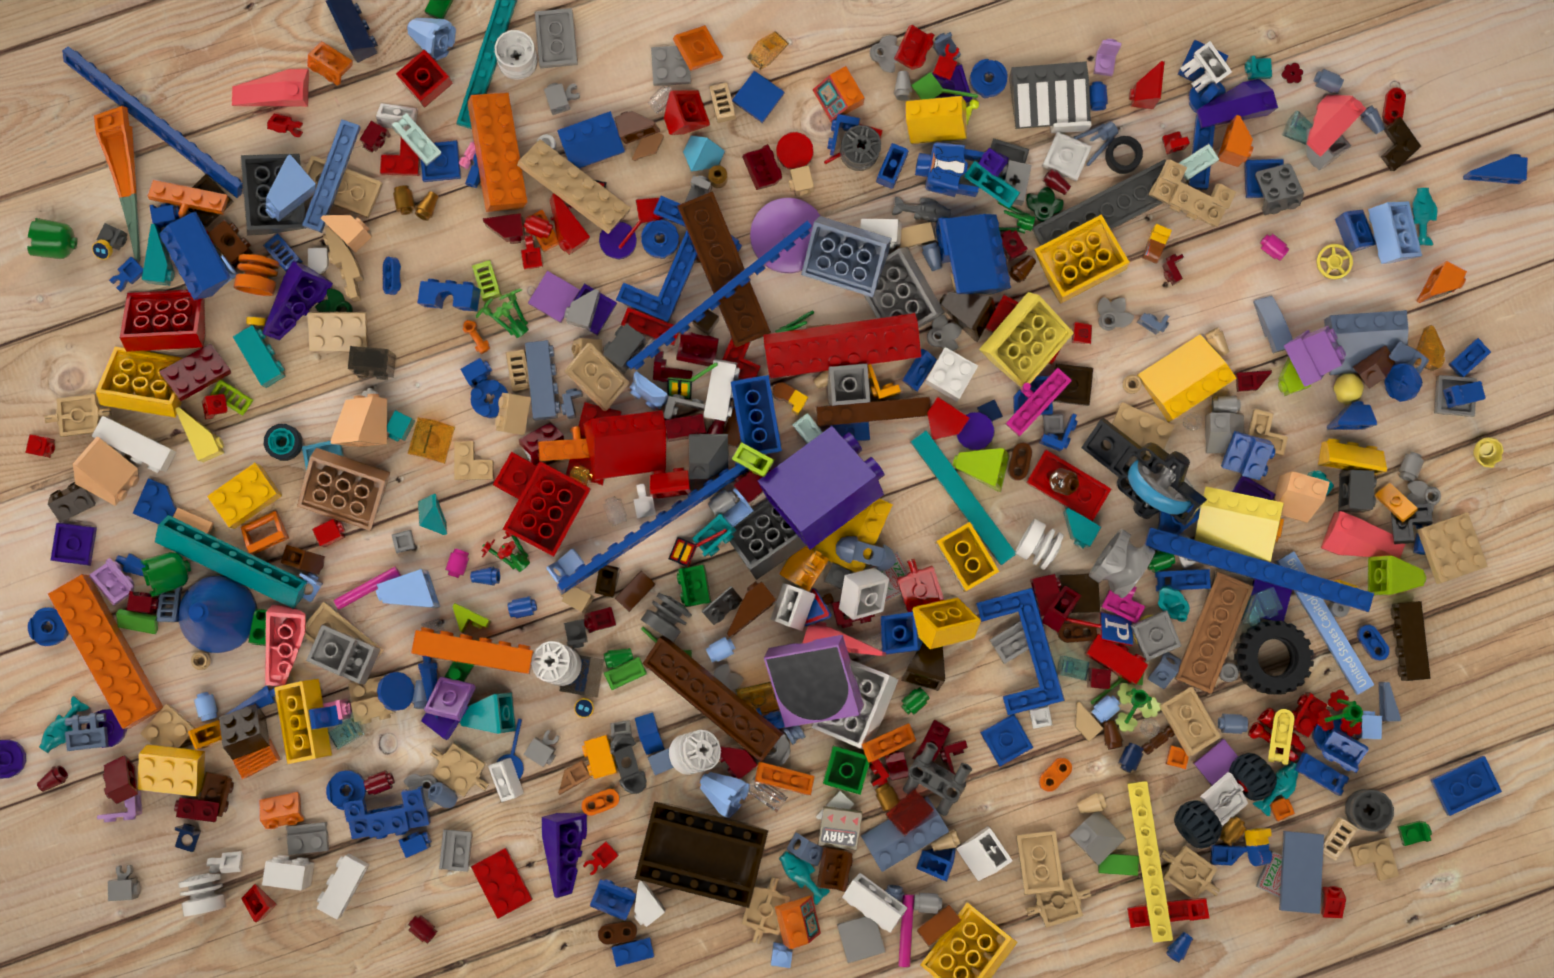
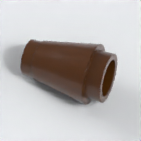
[1009,255,1036,283]
[1103,720,1124,750]

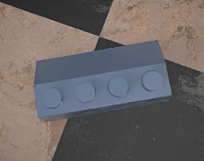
[861,796,949,872]

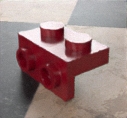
[742,144,782,190]
[676,332,719,367]
[519,422,564,465]

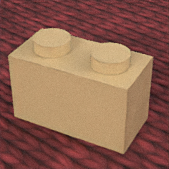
[495,393,531,435]
[561,586,595,613]

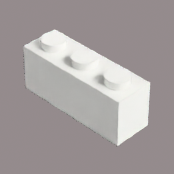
[703,359,740,421]
[316,854,370,919]
[842,873,907,932]

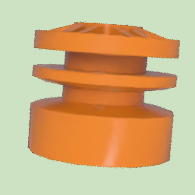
[234,254,280,296]

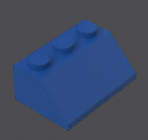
[557,111,625,169]

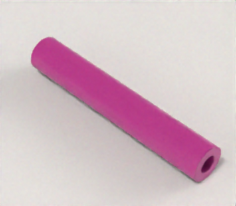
[334,566,401,610]
[898,894,914,967]

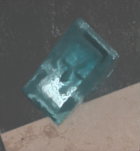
[1282,111,1313,145]
[1057,656,1089,681]
[328,718,364,750]

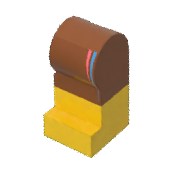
[1142,224,1172,264]
[773,382,808,415]

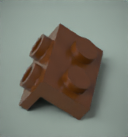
[198,772,234,817]
[817,847,853,892]

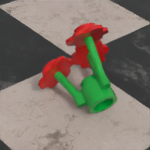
[481,531,530,572]
[1317,689,1363,736]

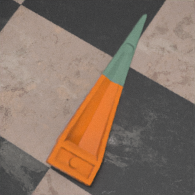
[94,106,140,261]

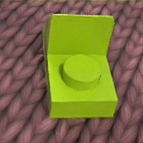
[732,442,774,477]
[452,603,491,633]

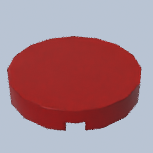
[776,132,814,170]

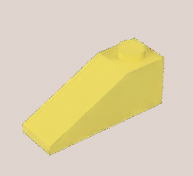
[175,407,224,463]

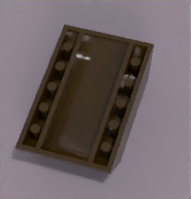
[634,801,769,908]

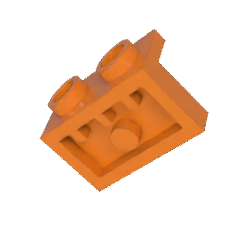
[307,41,353,86]

